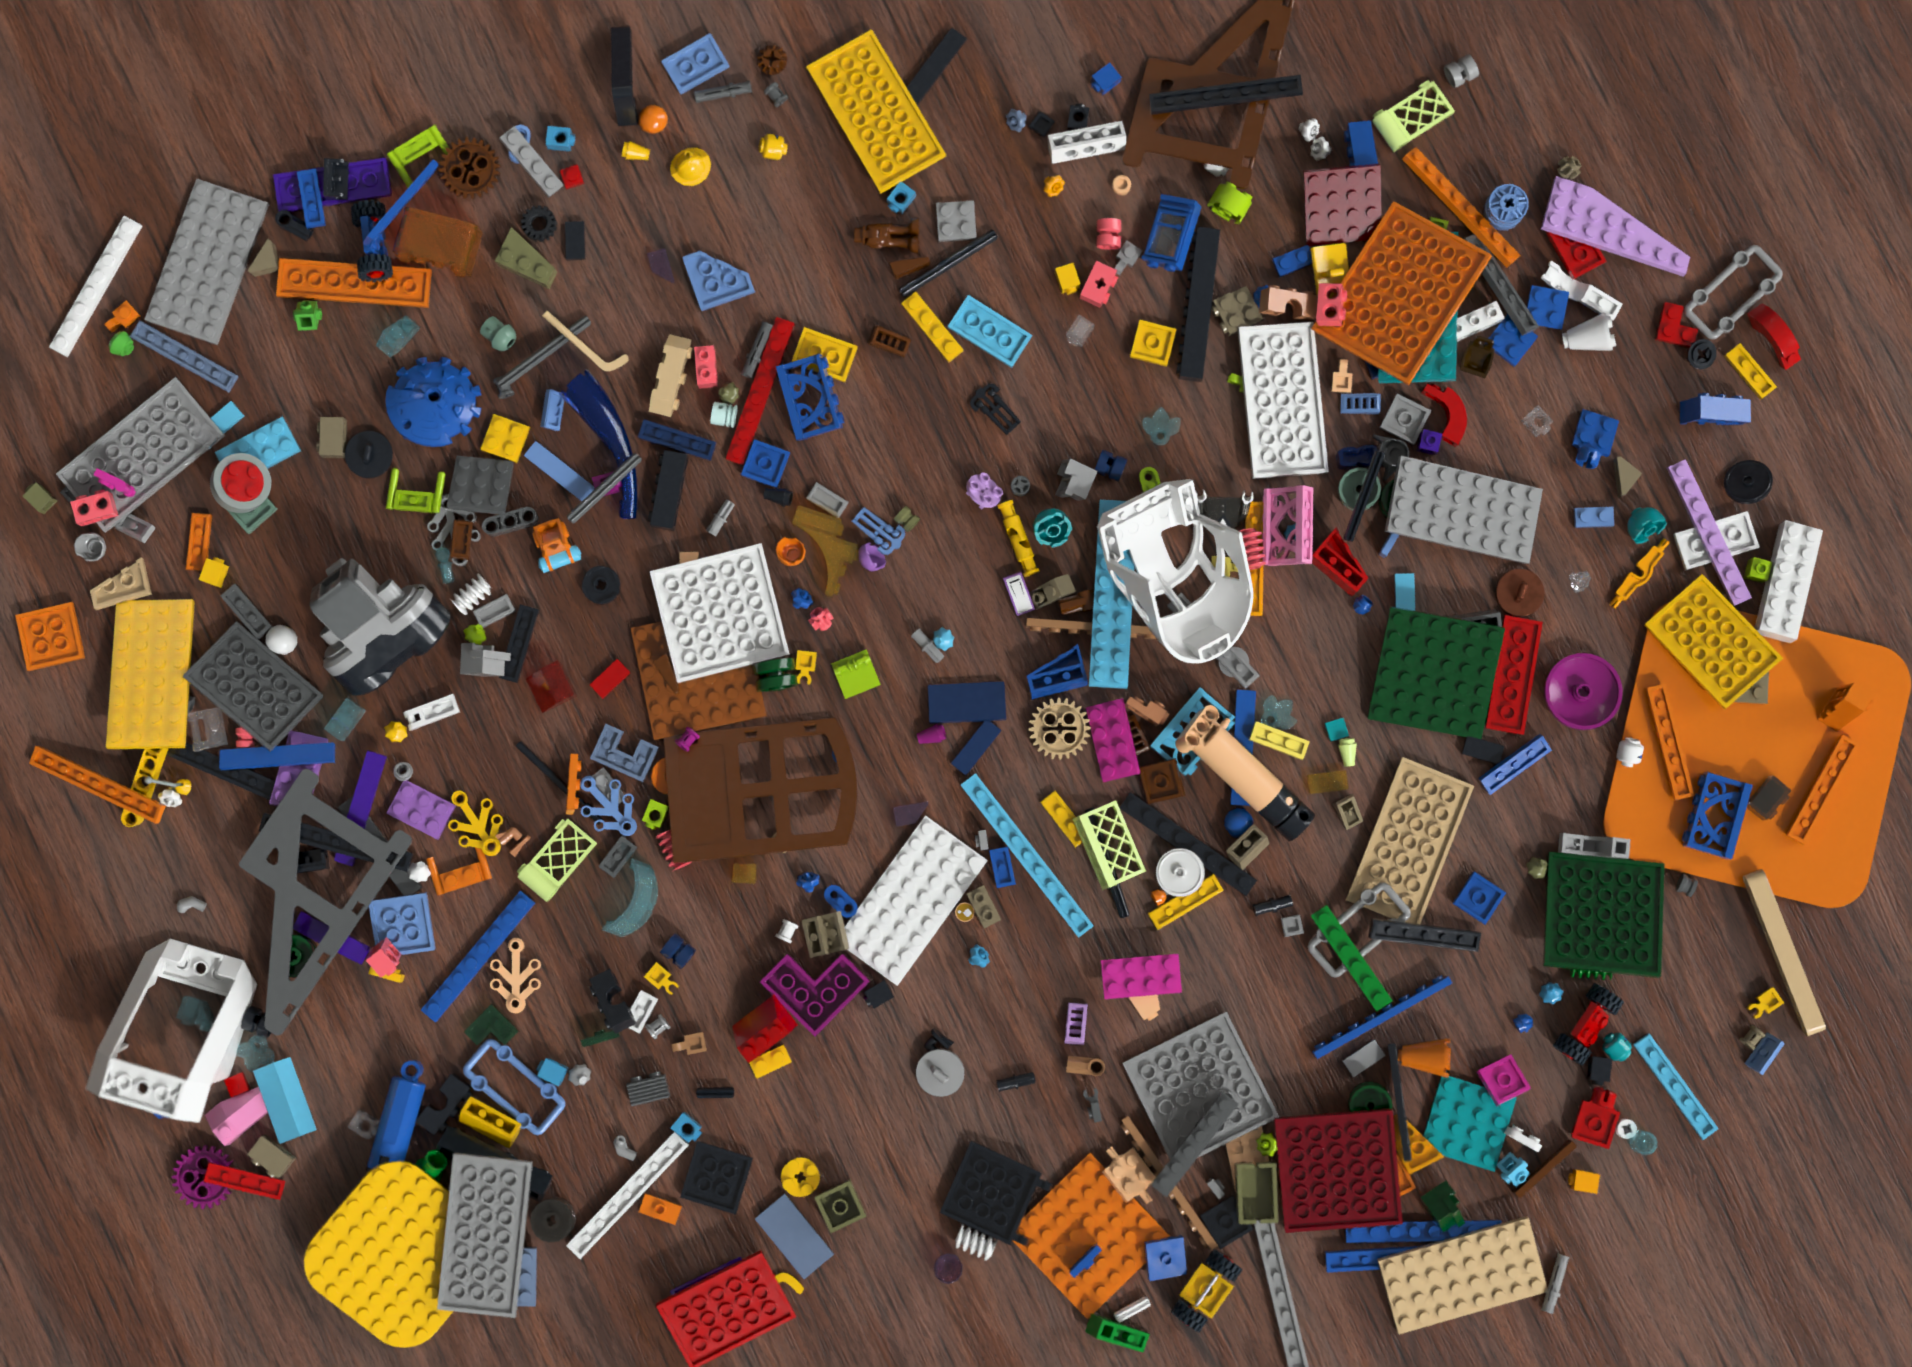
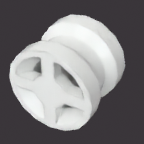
[1615,1118,1637,1139]

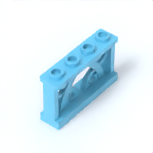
[1149,687,1235,776]

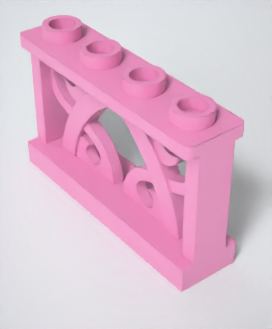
[1262,485,1313,566]

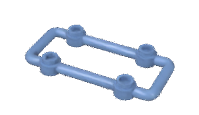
[463,1039,565,1135]

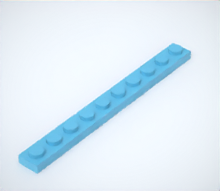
[961,773,1094,938]

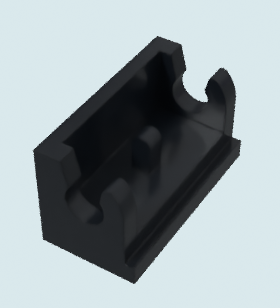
[323,158,349,200]
[297,849,330,874]

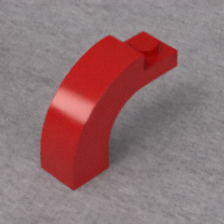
[1747,303,1801,370]
[1421,383,1467,448]

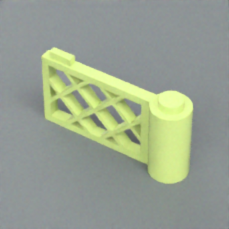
[1372,80,1455,152]
[517,819,597,902]

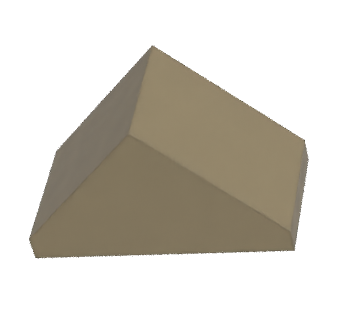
[247,239,279,277]
[1613,457,1642,497]
[1332,794,1363,830]

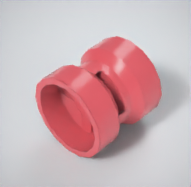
[235,728,255,748]

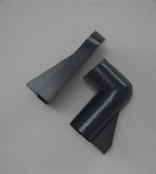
[924,1028,954,1052]

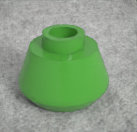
[109,331,134,356]

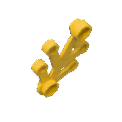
[448,791,503,856]

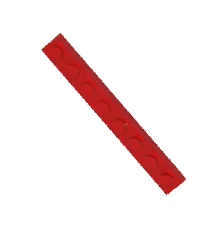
[725,317,795,466]

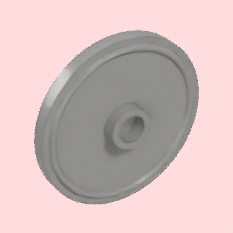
[916,1049,965,1097]

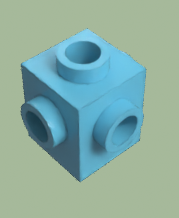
[1497,1152,1530,1187]

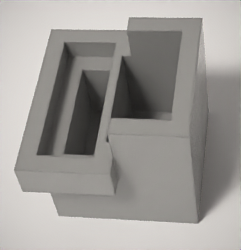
[1055,459,1097,500]
[460,643,511,677]

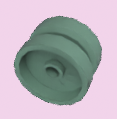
[1338,468,1381,511]

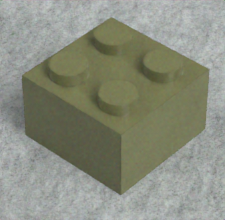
[814,1179,867,1233]

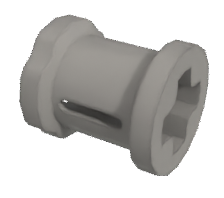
[645,1014,671,1039]

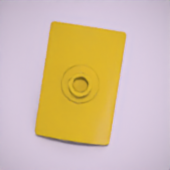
[1311,243,1349,299]

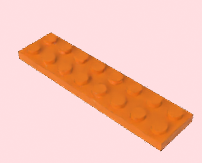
[276,258,432,308]

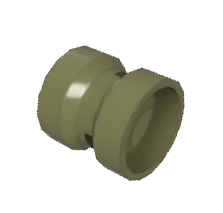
[894,506,920,533]

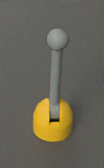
[144,776,191,795]

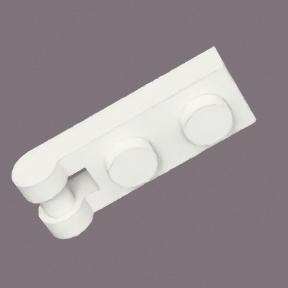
[403,694,460,731]

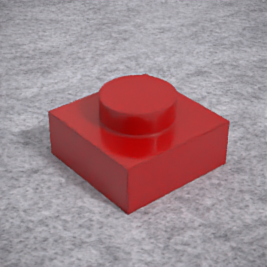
[560,164,584,190]

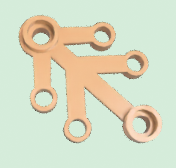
[490,938,541,1013]

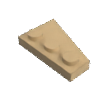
[90,557,152,610]

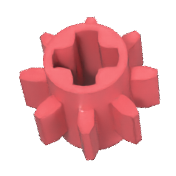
[808,607,834,631]

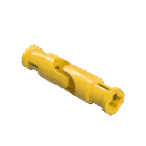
[997,500,1040,577]

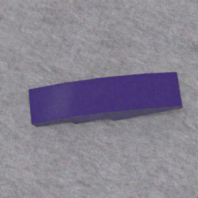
[293,911,371,965]

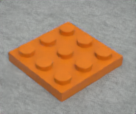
[15,602,85,671]

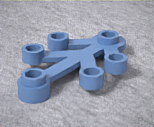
[580,776,637,836]

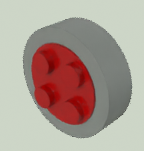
[210,453,271,513]

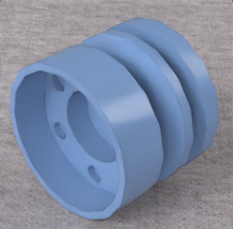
[1484,184,1528,230]

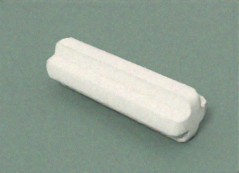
[1114,1296,1151,1323]

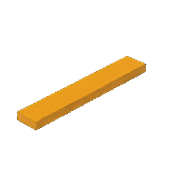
[1245,501,1264,616]

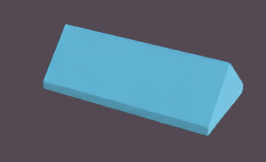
[253,1057,317,1144]

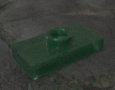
[580,1029,622,1047]

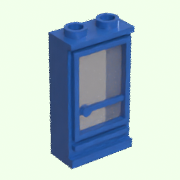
[1142,194,1202,272]

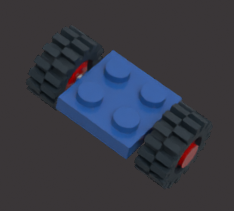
[351,200,393,282]

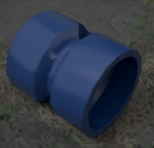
[1095,450,1128,482]
[660,933,696,969]

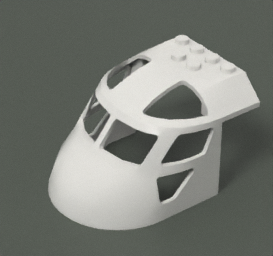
[1097,479,1253,663]

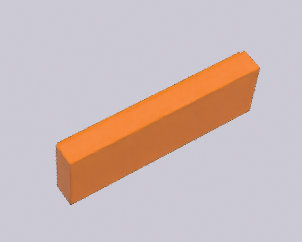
[186,513,212,571]

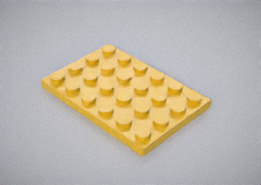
[1644,574,1783,710]

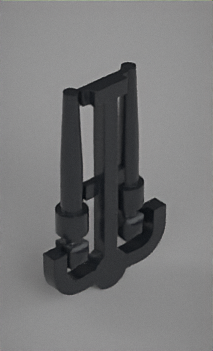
[970,383,1021,435]

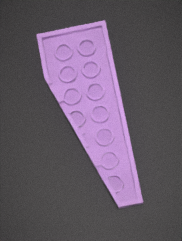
[1541,176,1690,276]

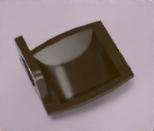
[1460,335,1495,378]

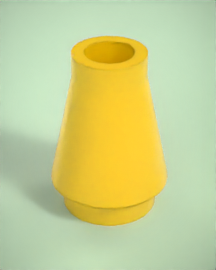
[622,141,650,161]

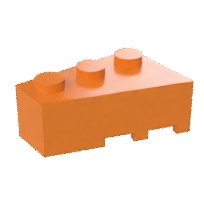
[1817,683,1874,732]

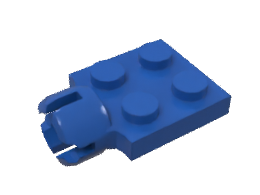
[1571,409,1619,469]

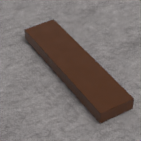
[1512,1139,1577,1198]

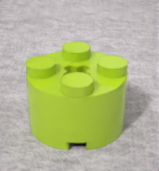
[1207,182,1252,224]

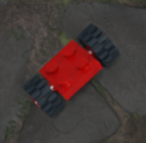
[1553,983,1624,1066]

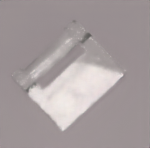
[187,707,228,752]

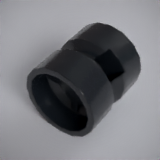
[241,1005,271,1039]

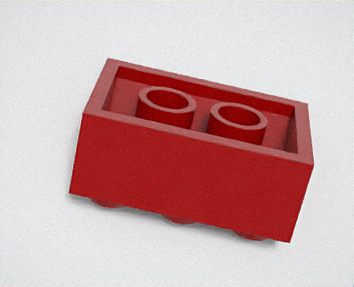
[732,995,798,1063]

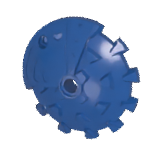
[386,357,481,447]

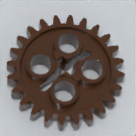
[439,137,501,200]

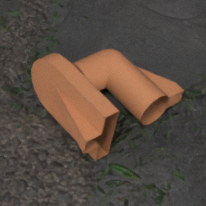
[495,827,531,857]

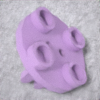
[966,472,1003,510]

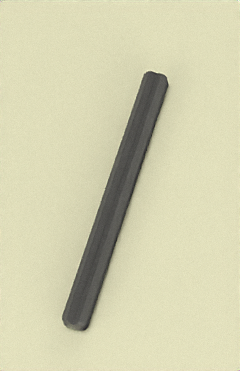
[497,316,591,390]

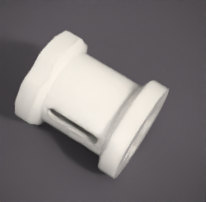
[775,919,798,943]

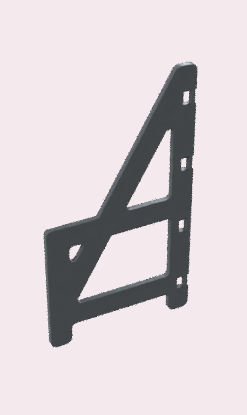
[239,769,412,1035]

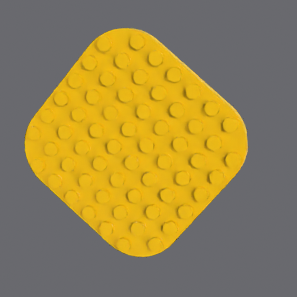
[304,1161,453,1348]

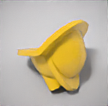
[670,148,711,186]

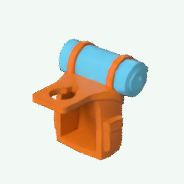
[532,518,581,573]

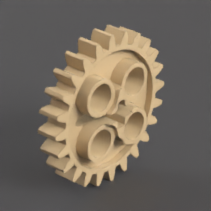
[1028,698,1091,760]

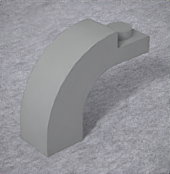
[1558,833,1630,859]

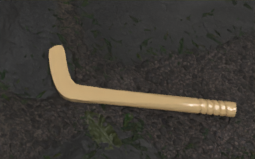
[542,310,629,371]

